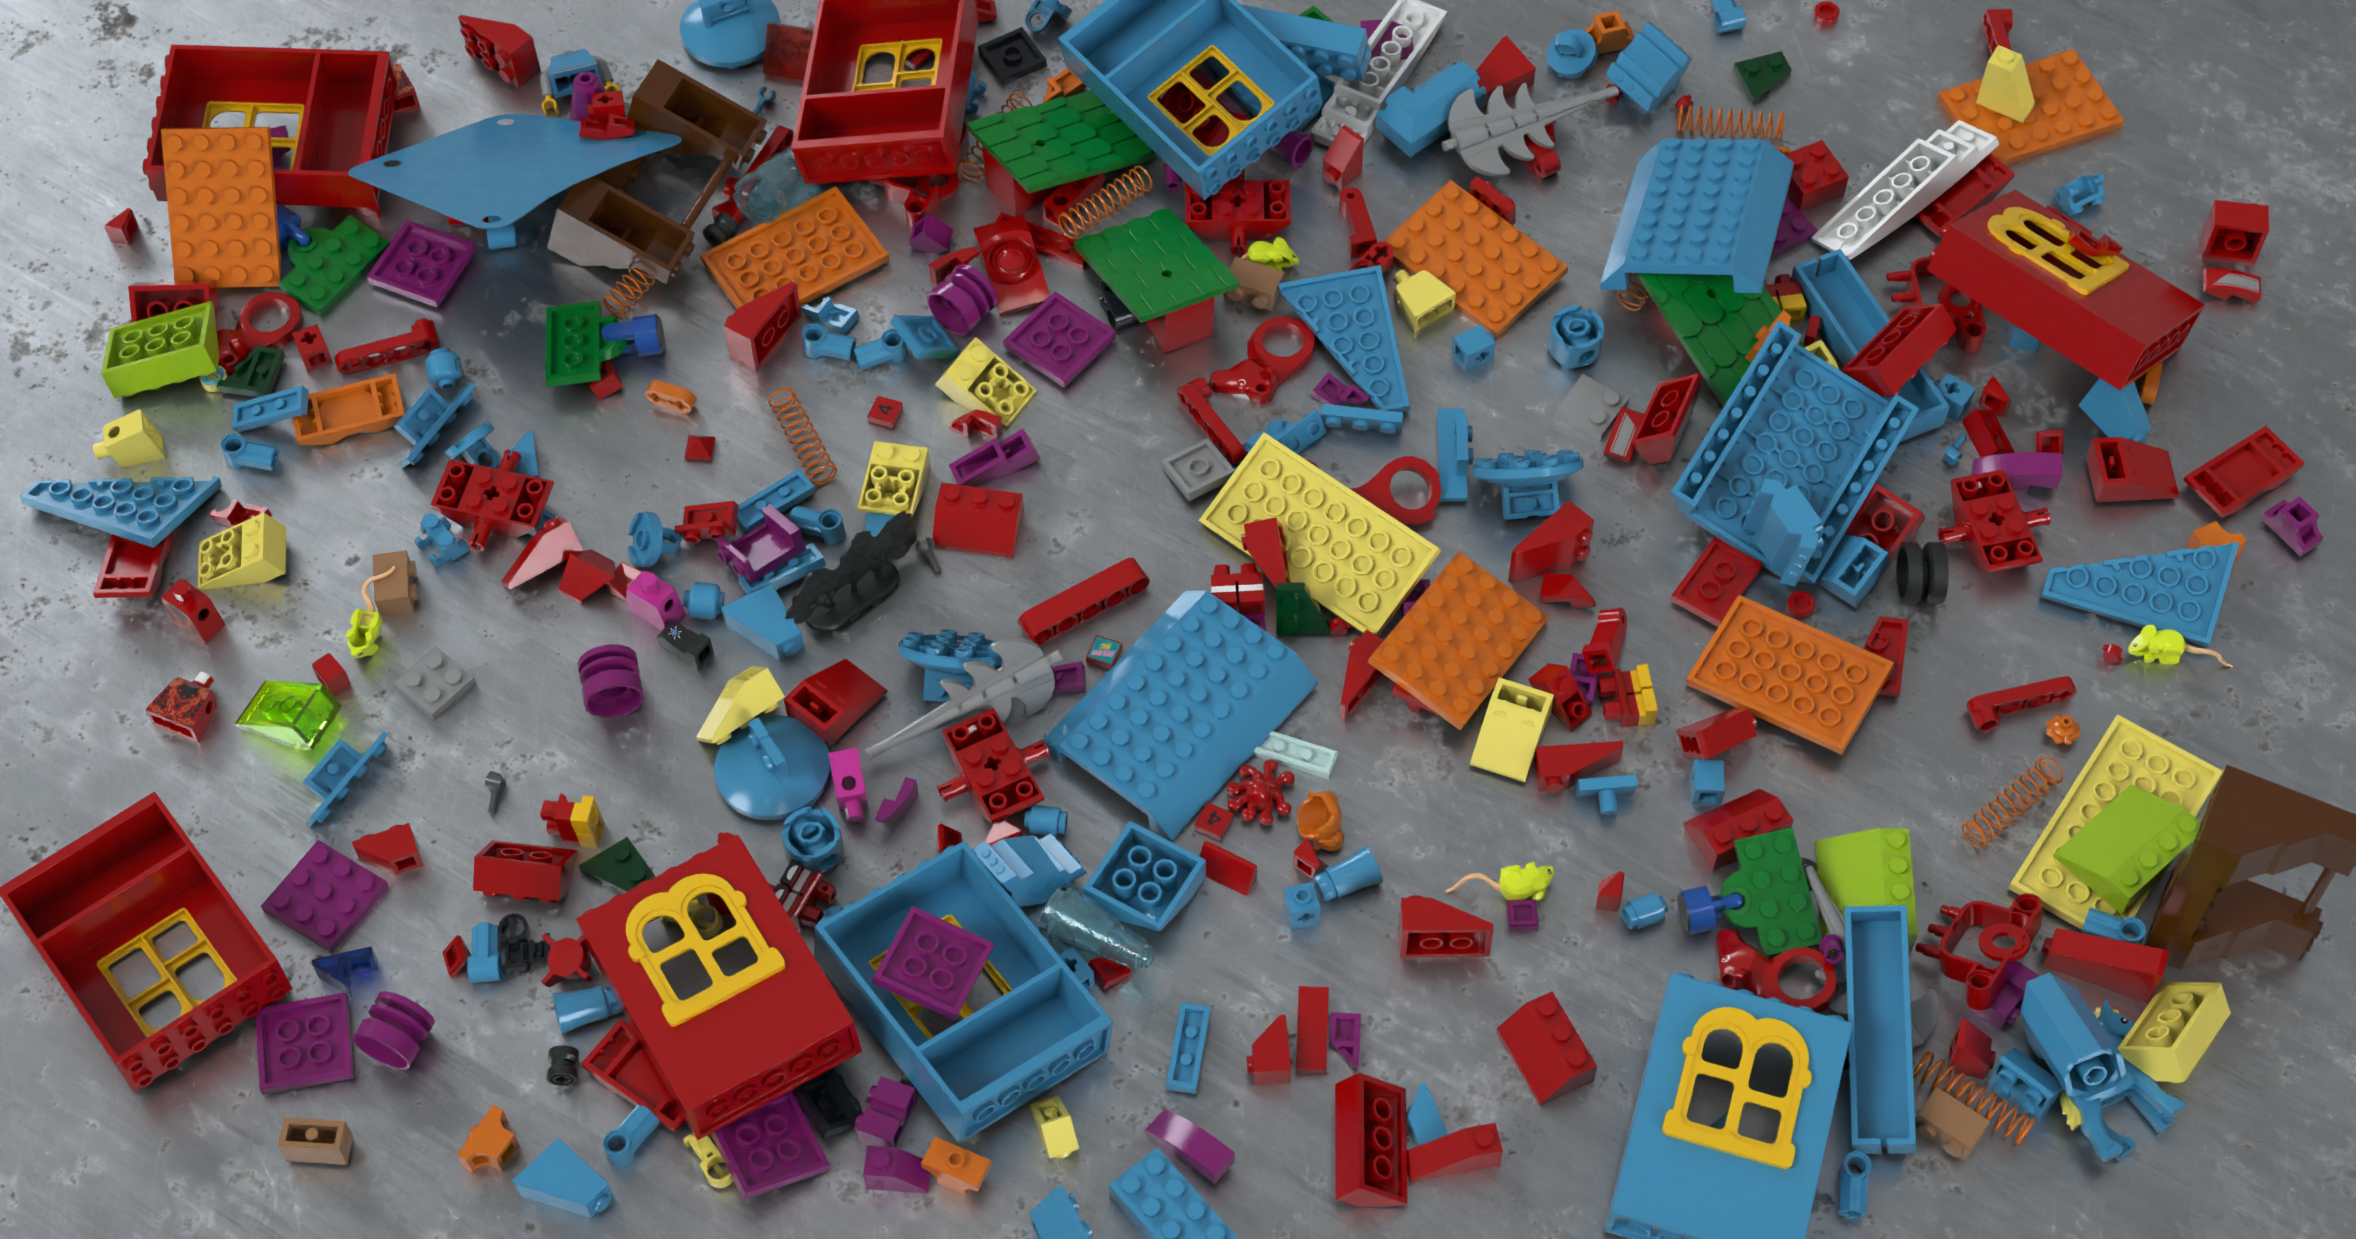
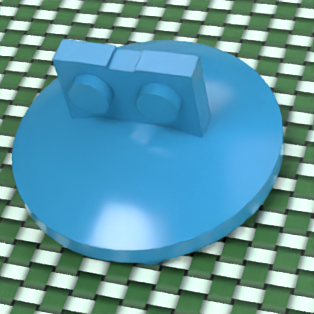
[680,0,781,69]
[1472,450,1584,520]
[898,629,1002,702]
[714,715,831,820]

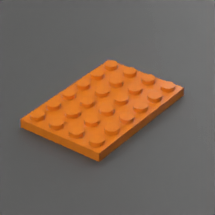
[1937,49,2125,166]
[161,127,282,288]
[1383,180,1568,339]
[700,187,890,309]
[1368,551,1550,730]
[1686,595,1894,755]

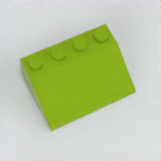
[101,301,219,399]
[2053,785,2201,915]
[1814,828,1918,951]

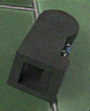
[657,620,714,671]

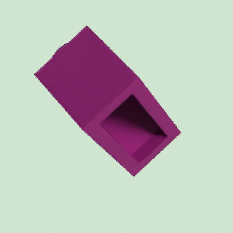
[863,1146,931,1194]

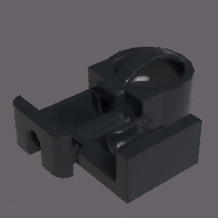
[498,913,551,975]

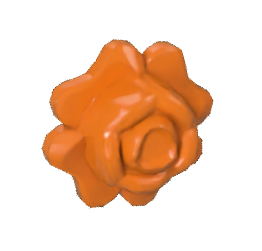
[2046,714,2081,745]

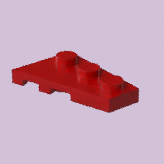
[1863,616,1909,697]

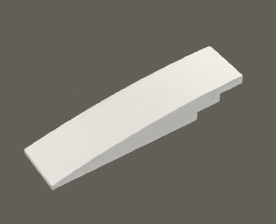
[1310,0,1447,147]
[1811,120,1999,260]

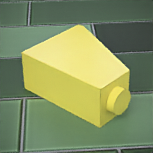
[1976,45,2035,123]

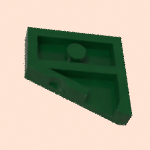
[1733,51,1791,105]
[217,346,285,397]
[1276,582,1331,635]
[579,837,656,894]

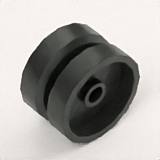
[1896,542,1949,604]

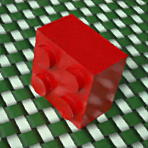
[1784,140,1849,212]
[2202,200,2269,263]

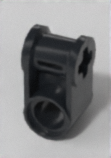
[1099,280,1139,330]

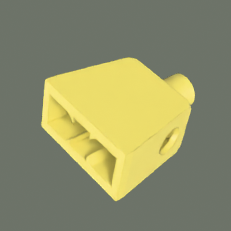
[1393,270,1456,333]
[93,409,165,467]

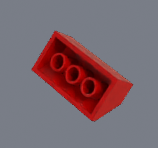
[1840,304,1957,397]
[1335,1073,1407,1207]

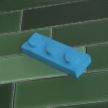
[232,385,309,433]
[1320,404,1403,434]
[737,469,815,533]
[738,543,826,595]
[1166,1002,1211,1094]

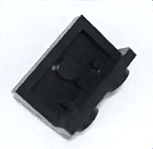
[792,1067,862,1139]

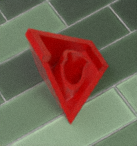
[558,549,615,604]

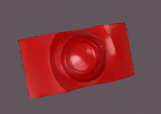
[1914,153,2015,237]
[973,215,1050,316]
[2183,426,2305,518]
[93,531,173,598]
[581,1018,685,1132]

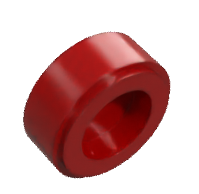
[1813,1,1840,26]
[1786,591,1816,620]

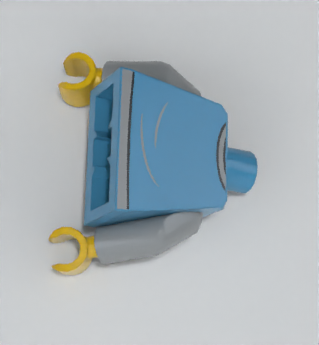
[540,49,620,117]

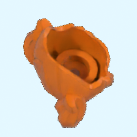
[1297,790,1344,852]

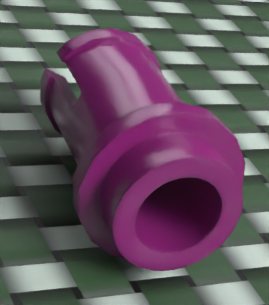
[1163,163,1183,191]
[1819,934,1844,964]

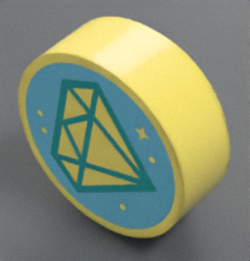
[199,365,228,392]

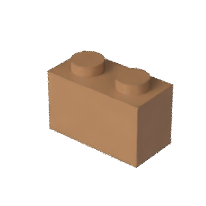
[1224,257,1285,311]
[373,550,418,616]
[1915,1087,1991,1161]
[278,1117,353,1165]

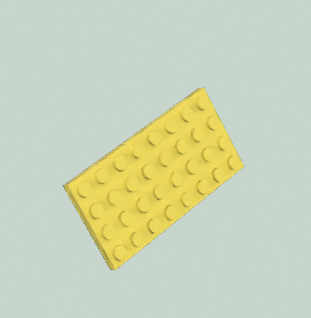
[1198,432,1441,637]
[2008,714,2223,930]

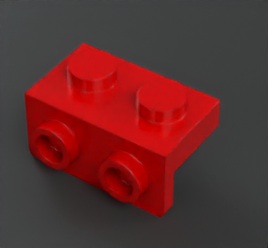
[1470,176,1516,225]
[674,501,739,543]

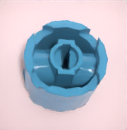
[1548,305,1604,370]
[782,807,844,873]

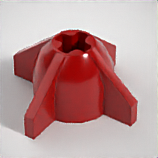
[541,933,593,988]

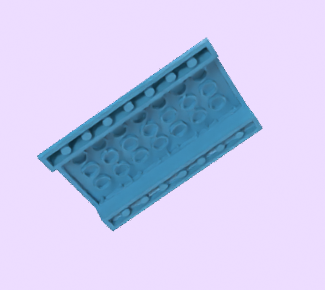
[1600,138,1794,293]
[1670,320,1920,584]
[1043,590,1318,842]

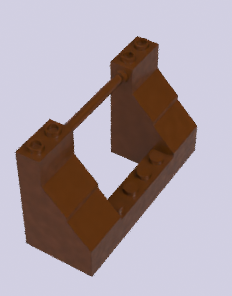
[547,59,767,284]
[2144,765,2356,970]

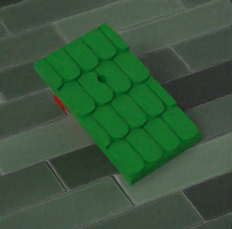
[966,90,1156,216]
[1074,209,1239,354]
[1637,273,1805,407]

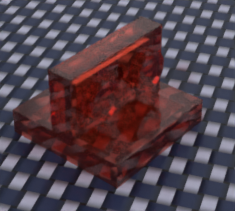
[763,22,814,81]

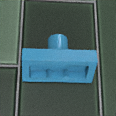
[1575,775,1638,815]

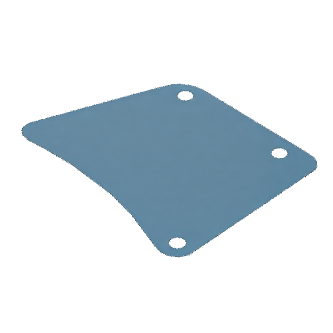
[348,114,682,229]

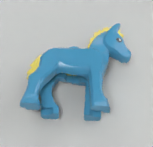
[2059,999,2187,1162]

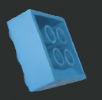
[1083,821,1206,931]

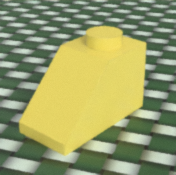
[1030,1095,1079,1158]

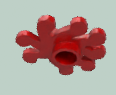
[1227,759,1295,825]

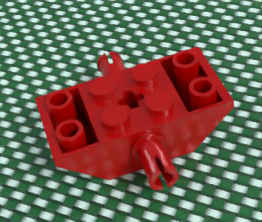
[1185,168,1291,255]
[430,449,554,551]
[1938,469,2051,573]
[937,708,1050,823]

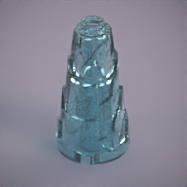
[733,145,802,223]
[1039,883,1155,970]

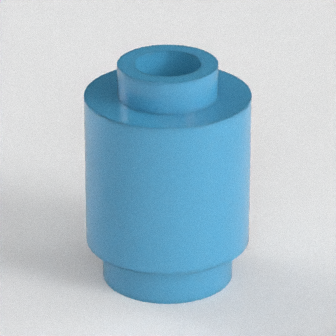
[1024,805,1068,837]
[1621,892,1668,929]

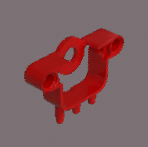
[867,122,970,229]
[1886,257,1987,354]
[1915,893,2042,1011]

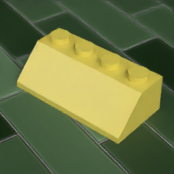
[2118,982,2231,1083]

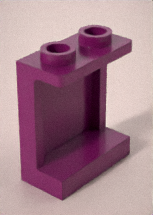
[716,504,806,584]

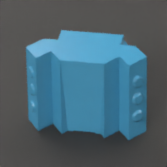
[1606,21,1692,112]
[1742,478,1824,586]
[972,833,1087,907]

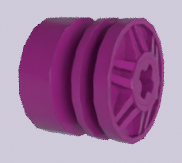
[926,264,998,336]
[577,644,644,718]
[353,991,435,1070]

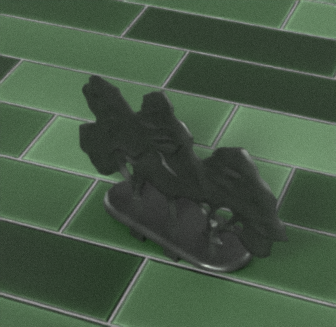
[785,511,917,631]

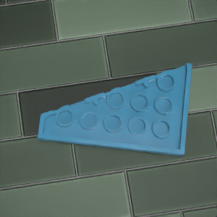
[1278,265,1410,412]
[20,476,222,548]
[2040,542,2239,647]

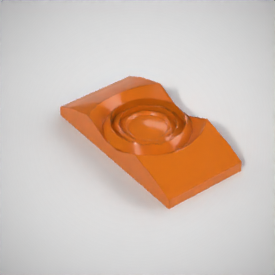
[292,373,405,446]

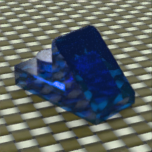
[312,946,379,997]

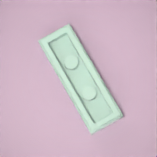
[1253,731,1338,780]

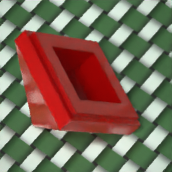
[2035,429,2064,454]
[684,435,716,461]
[936,824,962,852]
[442,935,471,977]

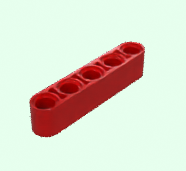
[1018,557,1150,645]

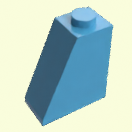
[2078,378,2152,443]
[721,584,805,660]
[512,1138,613,1218]

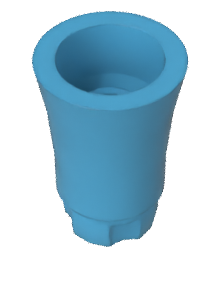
[1313,845,1383,902]
[552,985,622,1034]

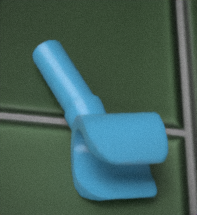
[753,86,776,115]
[1943,433,1966,466]

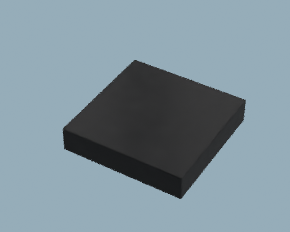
[978,27,1047,86]

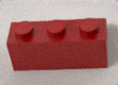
[1159,69,1248,147]
[128,280,219,323]
[1631,373,1703,465]
[932,482,1024,558]
[1683,789,1794,871]
[473,840,578,903]
[1496,991,1597,1106]

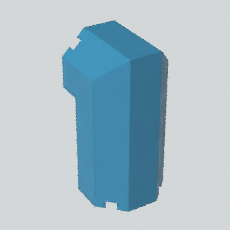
[1375,61,1487,157]
[2021,972,2126,1102]

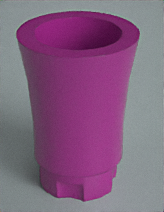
[1269,130,1314,168]

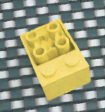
[935,337,1036,428]
[857,441,930,517]
[197,513,286,590]
[696,666,785,745]
[1470,678,1554,782]

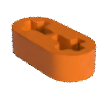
[2139,361,2163,405]
[645,380,697,414]

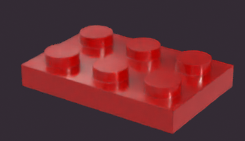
[1671,537,1763,627]

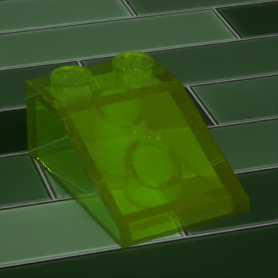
[235,680,342,750]

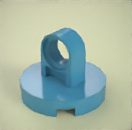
[1025,0,1073,33]
[1547,29,1598,79]
[444,421,499,469]
[628,512,682,567]

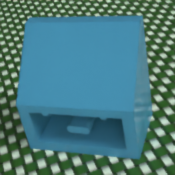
[1815,535,1889,608]
[1987,1048,2064,1124]
[1030,1185,1093,1239]

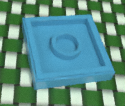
[890,315,960,359]

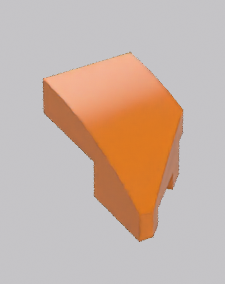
[1043,68,1087,102]

